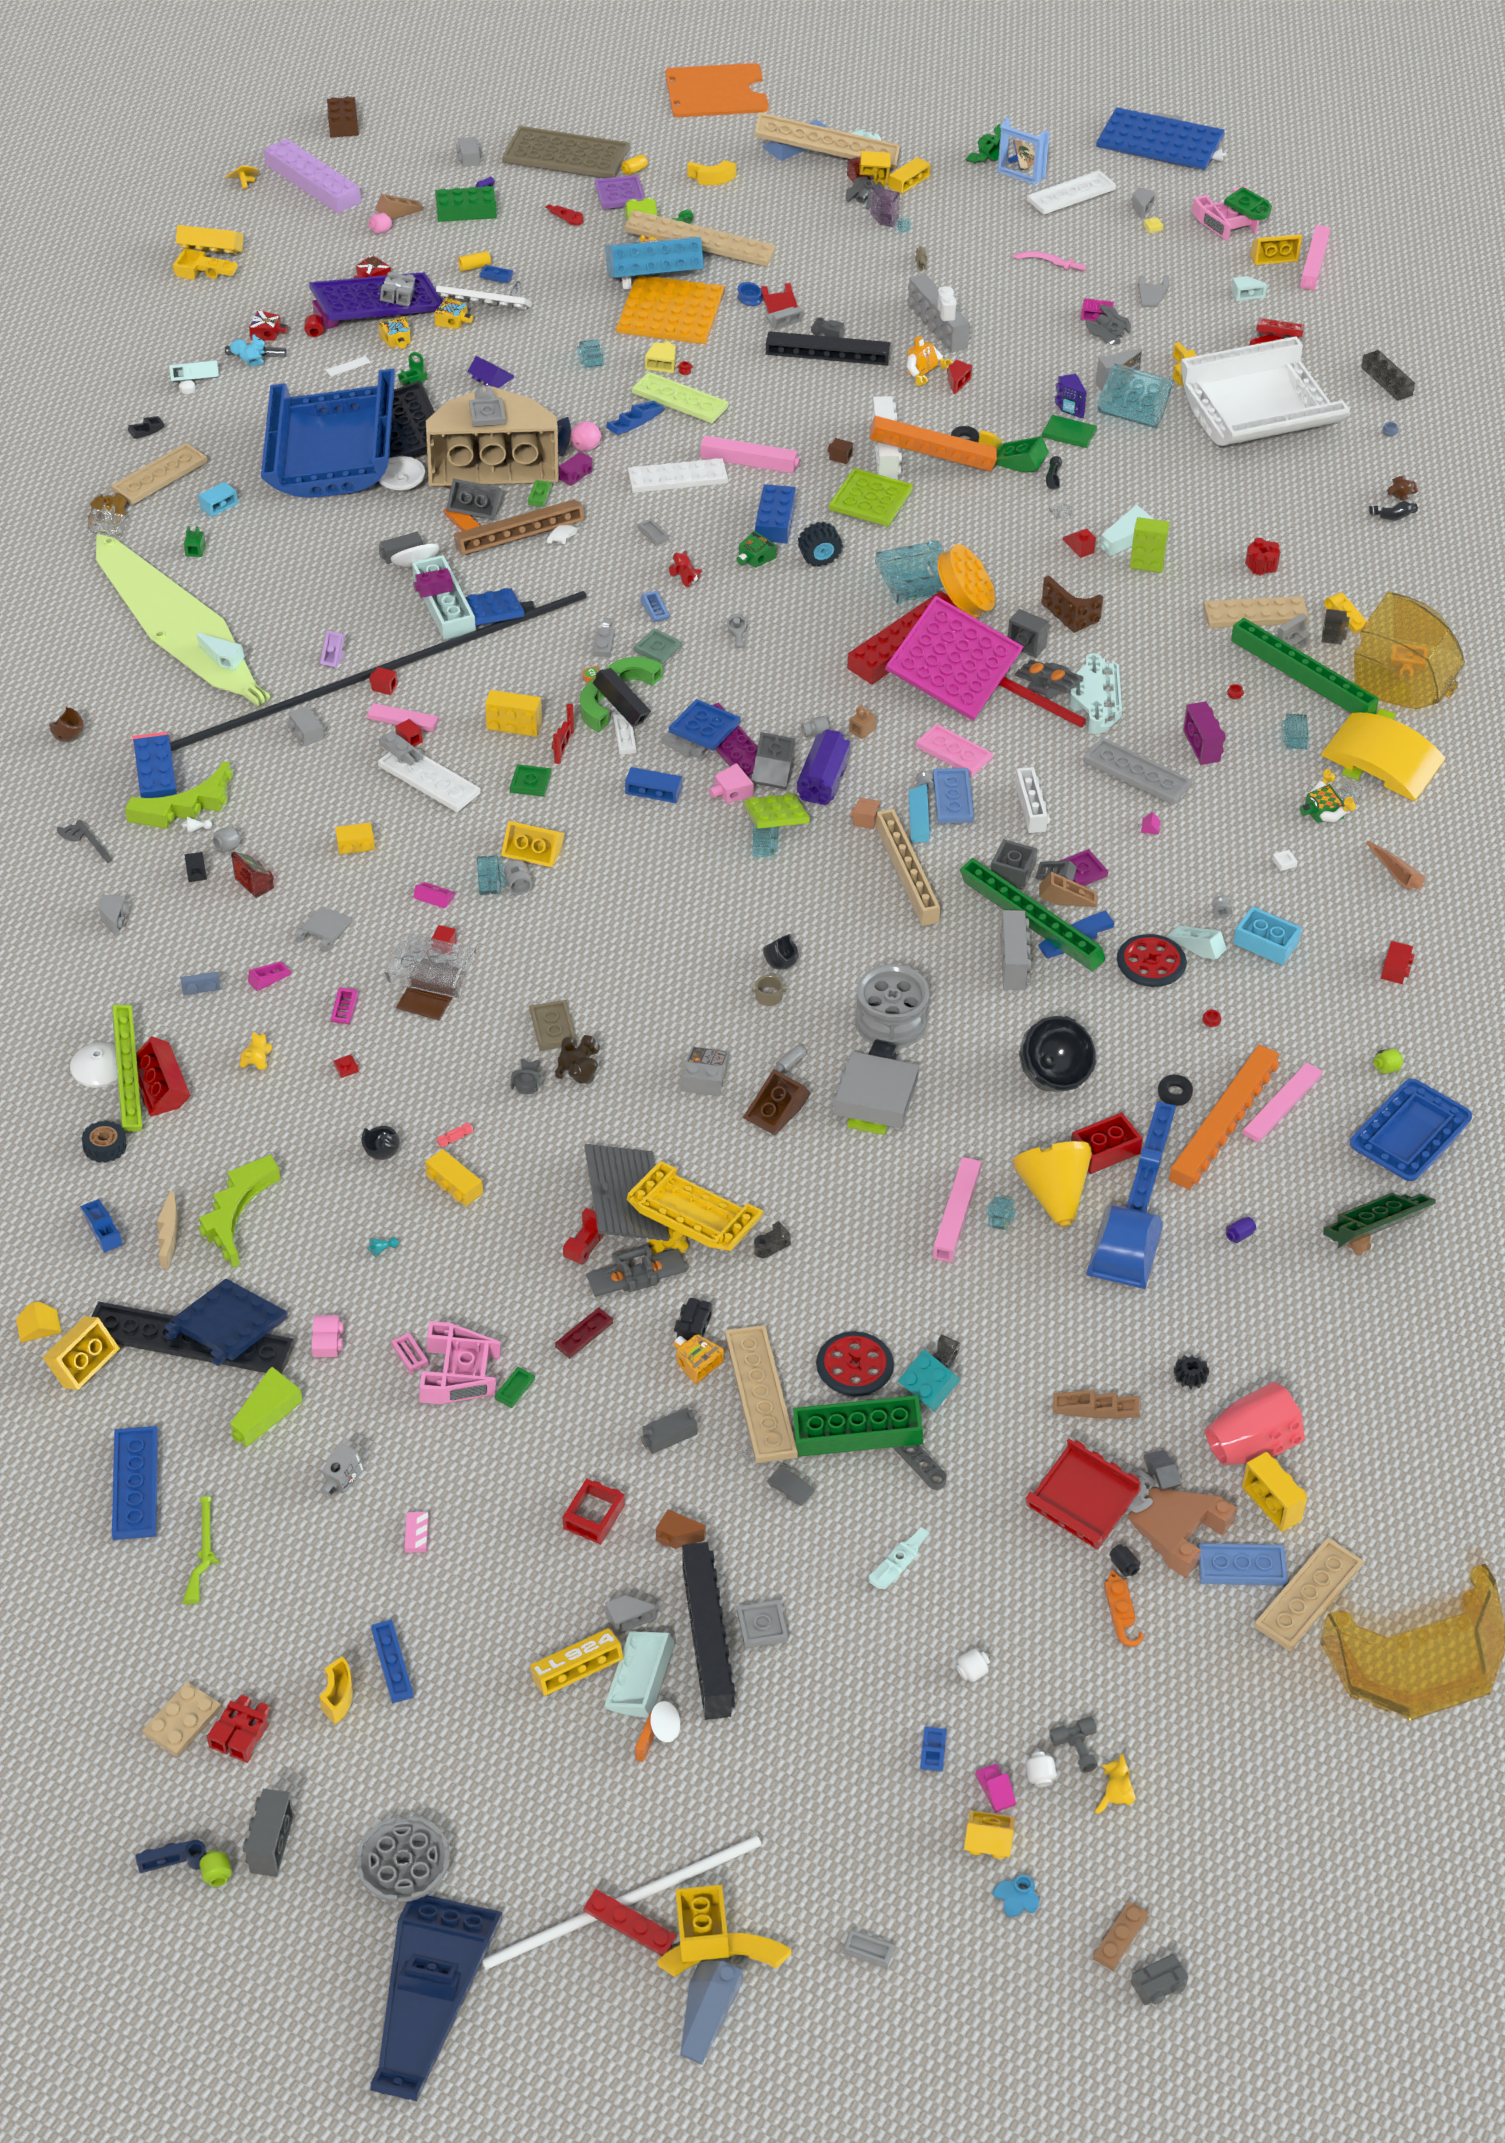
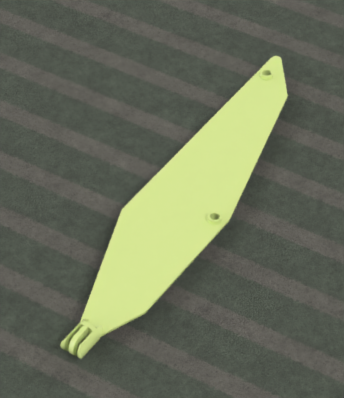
[96,529,270,707]

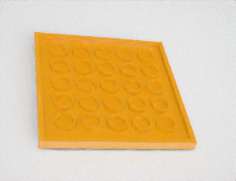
[616,275,725,344]

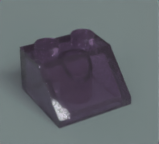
[870,187,900,227]

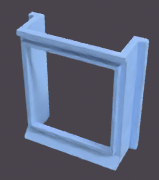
[997,118,1049,185]

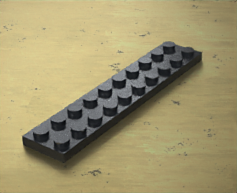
[91,1301,294,1374]

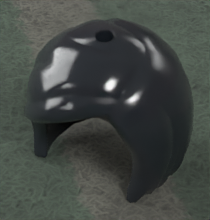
[763,934,799,970]
[361,1126,400,1160]

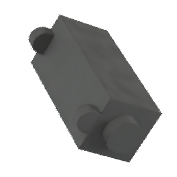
[379,532,423,564]
[641,1407,697,1454]

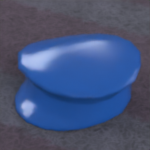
[737,282,763,306]

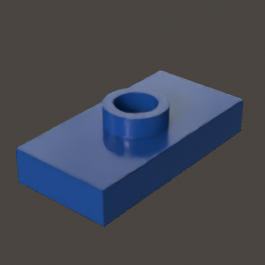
[480,265,514,283]

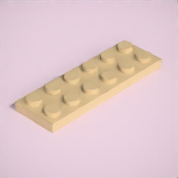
[111,443,208,505]
[1203,596,1309,628]
[1254,1538,1364,1652]

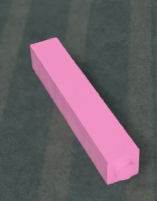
[1300,225,1331,290]
[700,436,800,473]
[933,1157,981,1263]

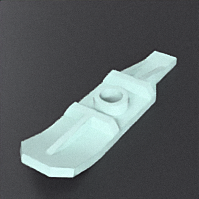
[868,1527,929,1589]

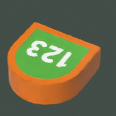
[583,665,599,683]

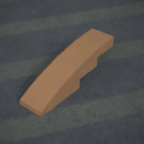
[1053,1390,1141,1419]

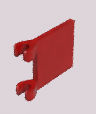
[761,283,798,314]

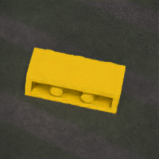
[888,157,931,194]
[425,1149,483,1207]

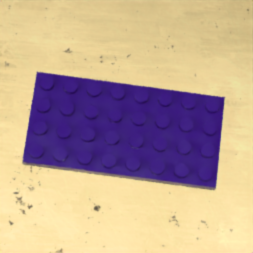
[309,272,443,321]

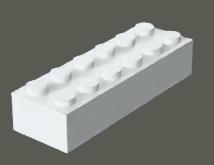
[872,396,902,480]

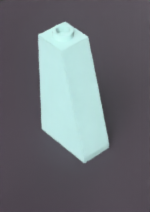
[1100,505,1153,556]

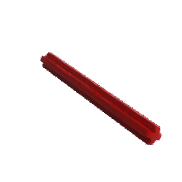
[999,677,1086,728]

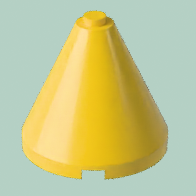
[1012,1142,1092,1227]

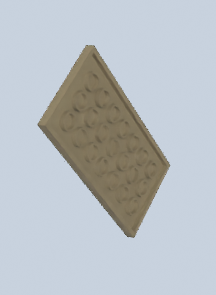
[502,126,630,178]

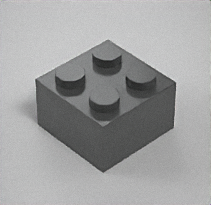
[1008,609,1049,658]
[991,839,1037,888]

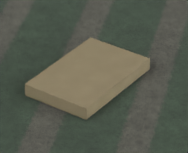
[529,1000,577,1051]

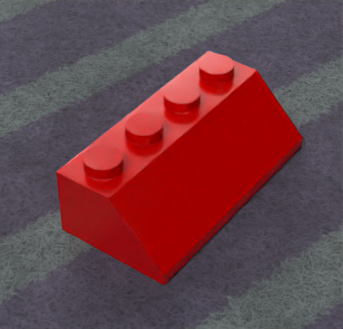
[136,1036,191,1116]

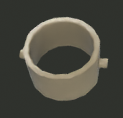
[752,975,786,1006]

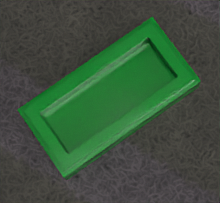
[494,1367,535,1408]

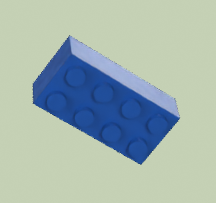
[755,484,796,544]
[133,734,177,798]

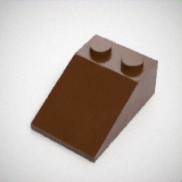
[743,1069,811,1136]

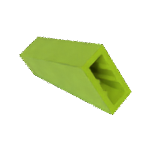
[230,1367,302,1448]

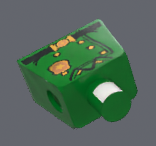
[736,531,777,567]

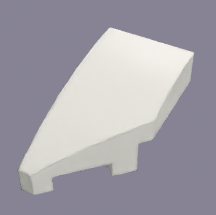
[547,525,577,544]

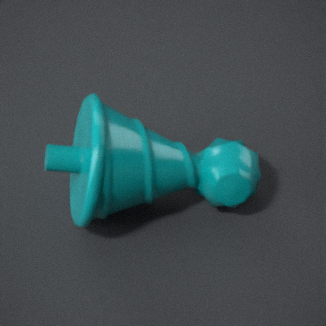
[367,1237,399,1257]

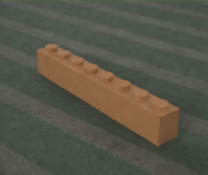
[453,499,584,555]

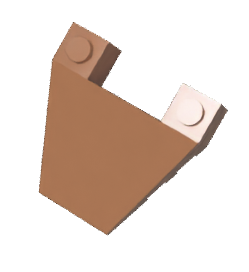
[1127,1488,1237,1578]

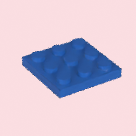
[465,588,524,626]
[669,699,741,751]

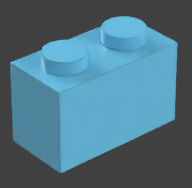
[198,481,238,517]

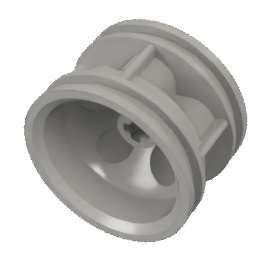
[855,964,929,1049]

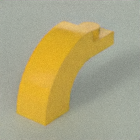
[687,160,737,185]
[1172,342,1196,387]

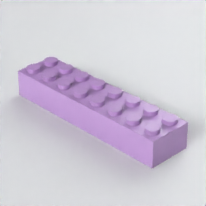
[264,138,361,213]

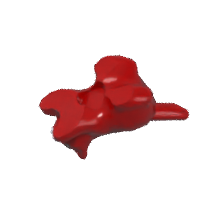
[669,550,702,587]

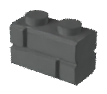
[1131,1953,1188,2006]

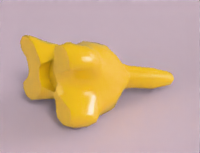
[239,1032,272,1071]
[646,1227,689,1255]
[1095,1754,1136,1814]

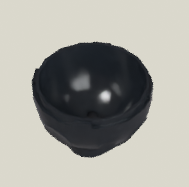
[1019,1016,1097,1092]

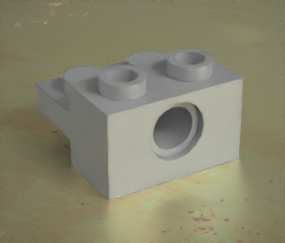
[1274,613,1310,651]

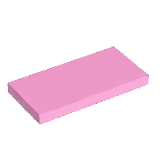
[916,724,993,776]

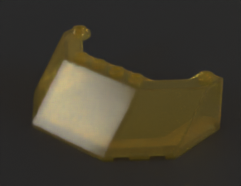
[1320,1563,1505,1721]

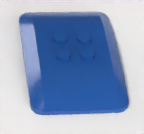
[1350,1079,1472,1181]

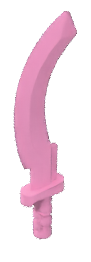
[1012,251,1086,271]

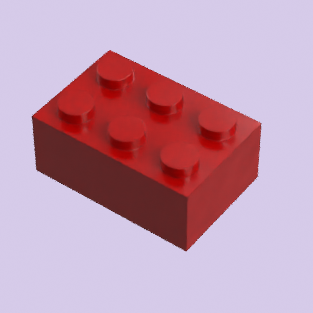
[1071,1112,1143,1174]

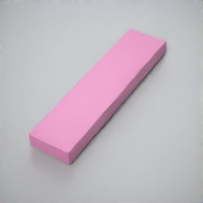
[367,703,439,732]

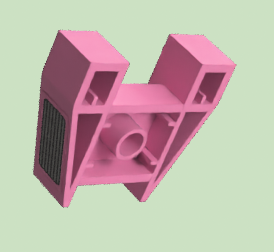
[1191,186,1259,241]
[419,1321,501,1404]

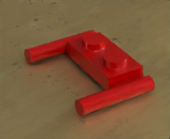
[551,703,574,764]

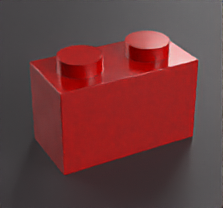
[1381,941,1415,984]

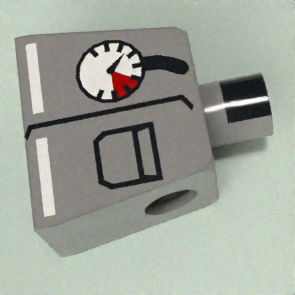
[321,1442,365,1496]

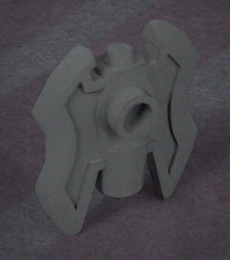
[846,176,885,209]
[1085,304,1131,345]

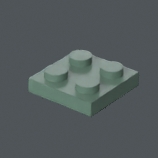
[634,628,681,664]

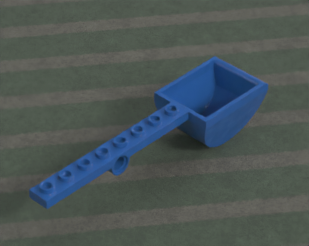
[1086,1101,1176,1289]

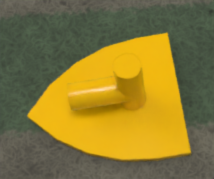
[225,165,260,190]

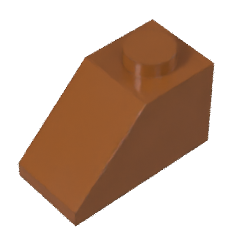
[656,1509,706,1549]

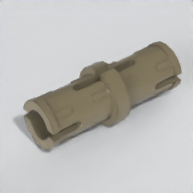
[915,246,927,271]

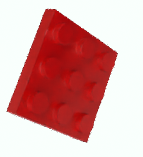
[1256,318,1305,339]

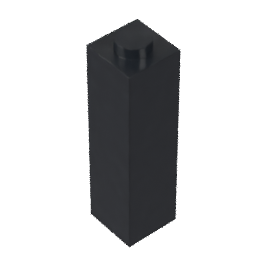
[593,668,651,727]

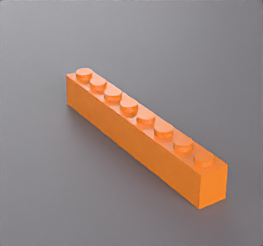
[870,415,997,471]

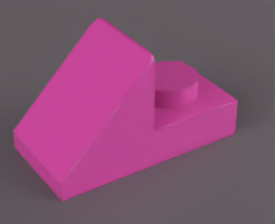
[975,1763,1016,1813]

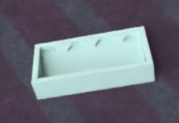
[604,1631,675,1718]

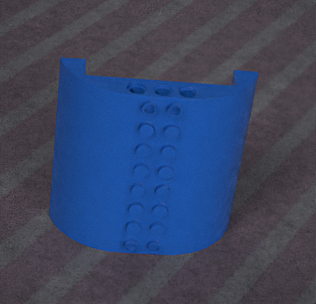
[261,368,395,498]

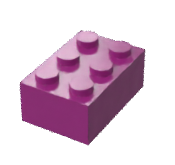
[1183,701,1226,765]

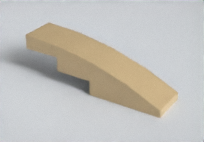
[157,1191,178,1269]

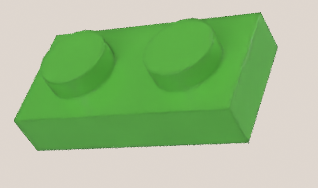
[528,480,552,507]

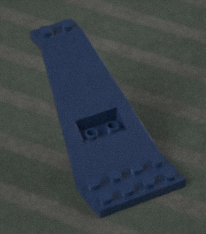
[370,1895,502,2101]

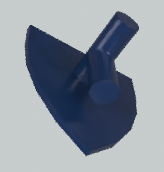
[557,417,571,457]

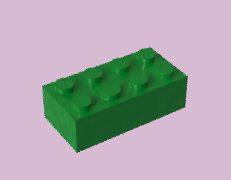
[435,186,497,222]

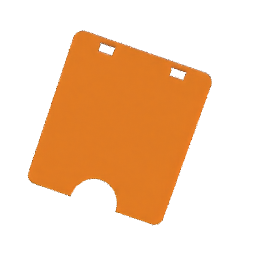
[665,63,769,117]

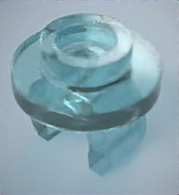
[896,217,911,232]

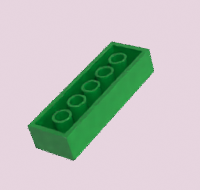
[793,1395,924,1457]

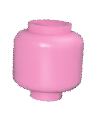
[368,213,392,234]

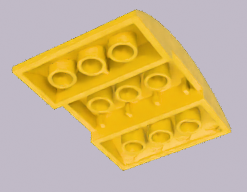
[1321,713,1445,802]

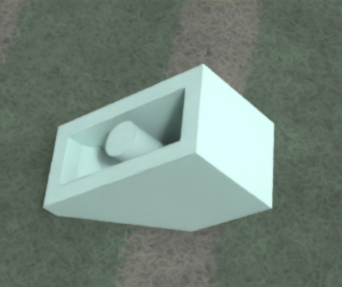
[1231,276,1267,301]

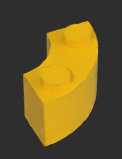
[319,1656,353,1725]

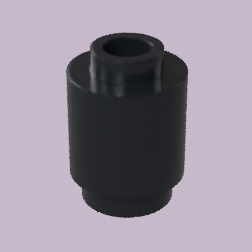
[1109,1544,1141,1577]

